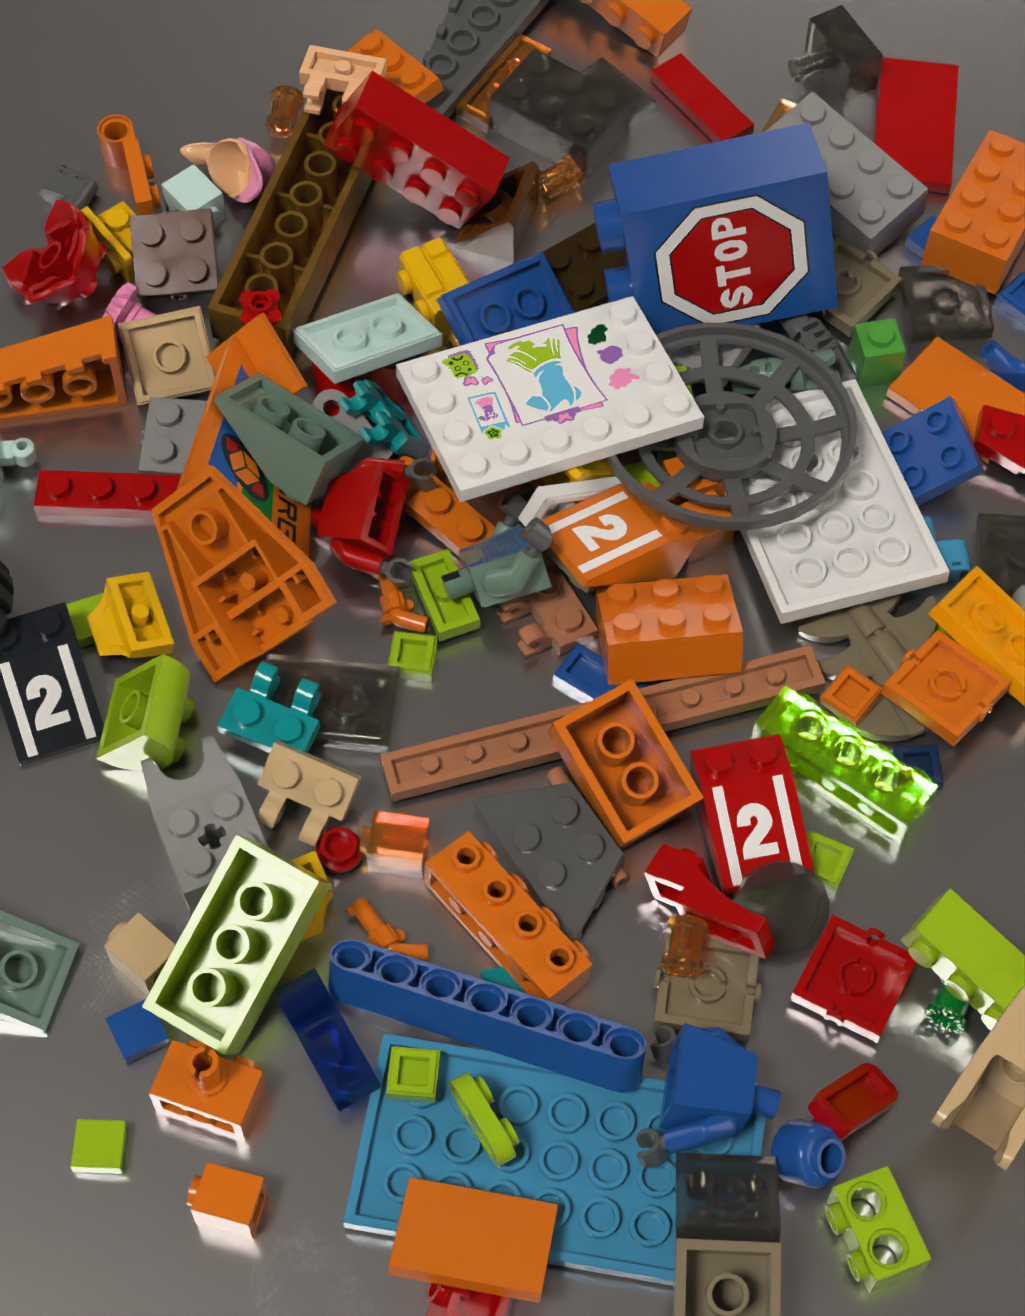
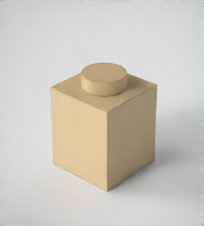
[104,912,176,995]

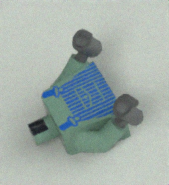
[441,490,552,607]

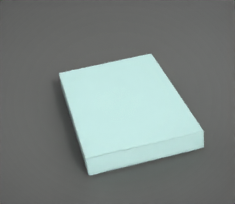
[292,293,442,384]

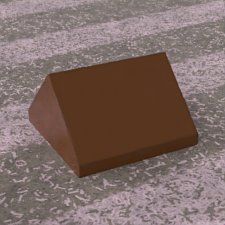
[454,161,539,263]

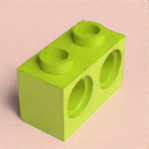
[825,1166,932,1293]

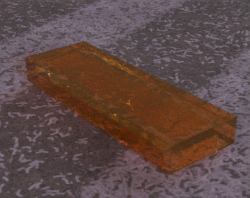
[456,33,552,132]

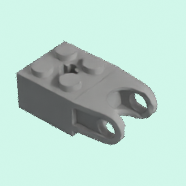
[141,735,268,915]

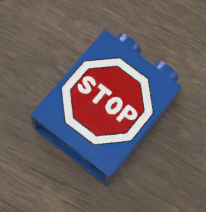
[592,123,838,335]

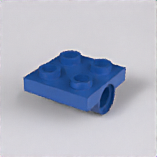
[882,396,985,506]

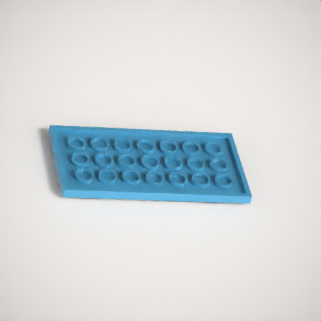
[343,1033,766,1286]

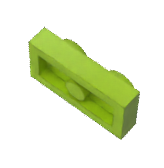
[409,549,480,642]

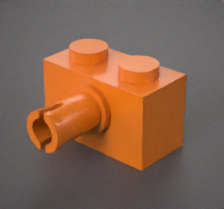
[149,1040,267,1140]

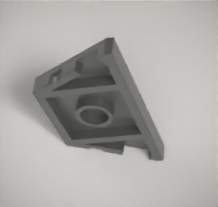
[473,782,625,942]

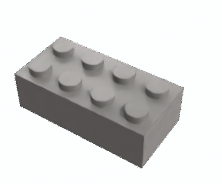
[765,91,928,262]

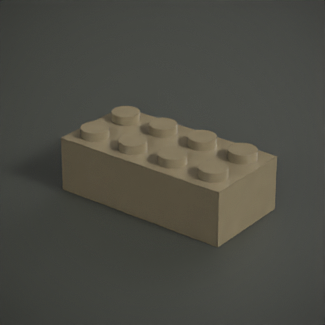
[673,1238,781,1316]

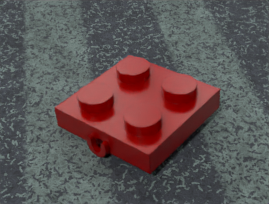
[790,914,916,1043]

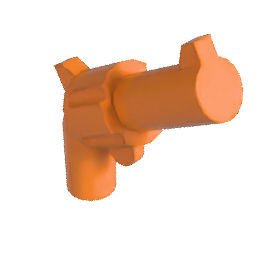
[372,573,430,634]
[345,897,428,962]

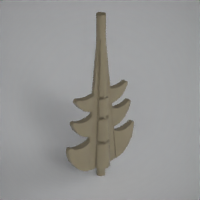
[798,594,949,744]

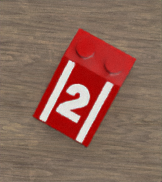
[690,734,815,894]

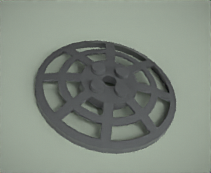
[605,323,857,530]

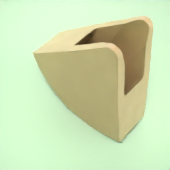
[931,985,1025,1170]

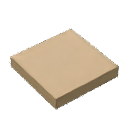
[118,306,216,406]

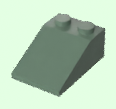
[214,372,364,505]
[0,910,80,1032]

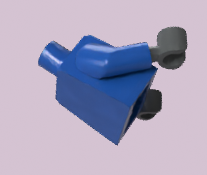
[636,1023,781,1168]

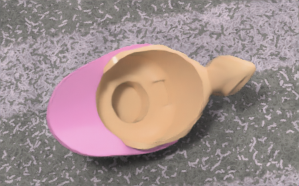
[180,137,275,203]

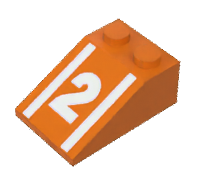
[542,482,699,588]

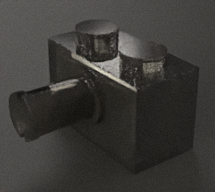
[788,5,883,102]

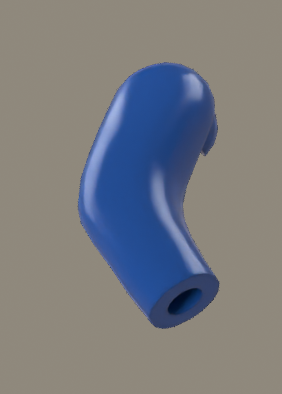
[980,340,1025,390]

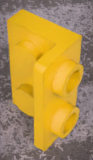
[80,201,136,284]

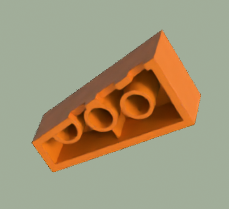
[0,315,128,423]

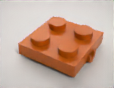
[881,629,1011,746]

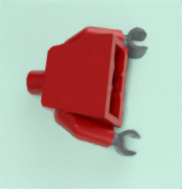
[311,457,438,589]

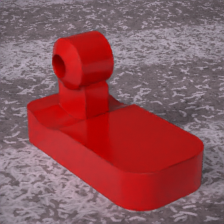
[808,1063,898,1141]

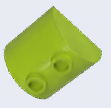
[96,654,195,771]

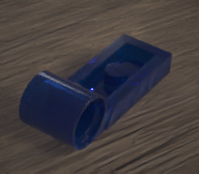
[273,967,382,1112]

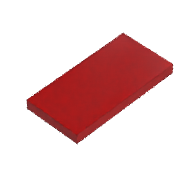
[874,57,959,194]

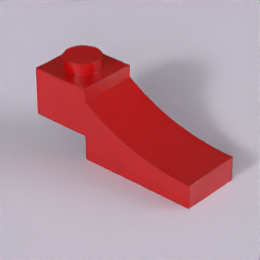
[644,844,775,959]

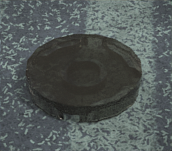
[735,859,830,955]

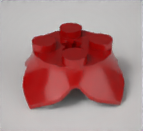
[2,199,107,310]

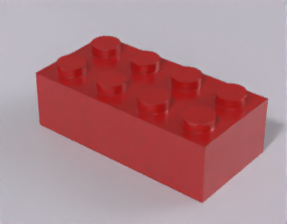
[322,70,510,229]

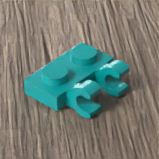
[338,379,431,458]
[217,661,322,753]

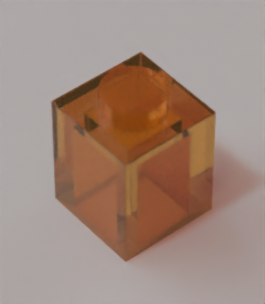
[360,810,431,878]

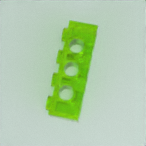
[751,685,938,845]

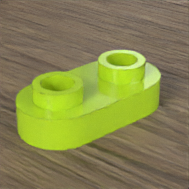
[448,1072,520,1167]

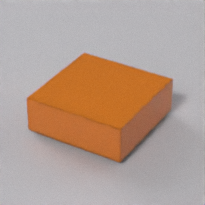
[820,664,884,728]

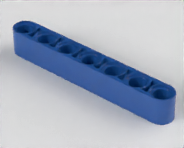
[328,939,647,1093]

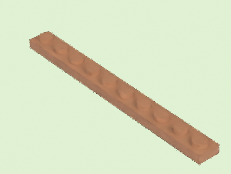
[380,645,826,802]

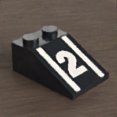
[0,602,104,766]

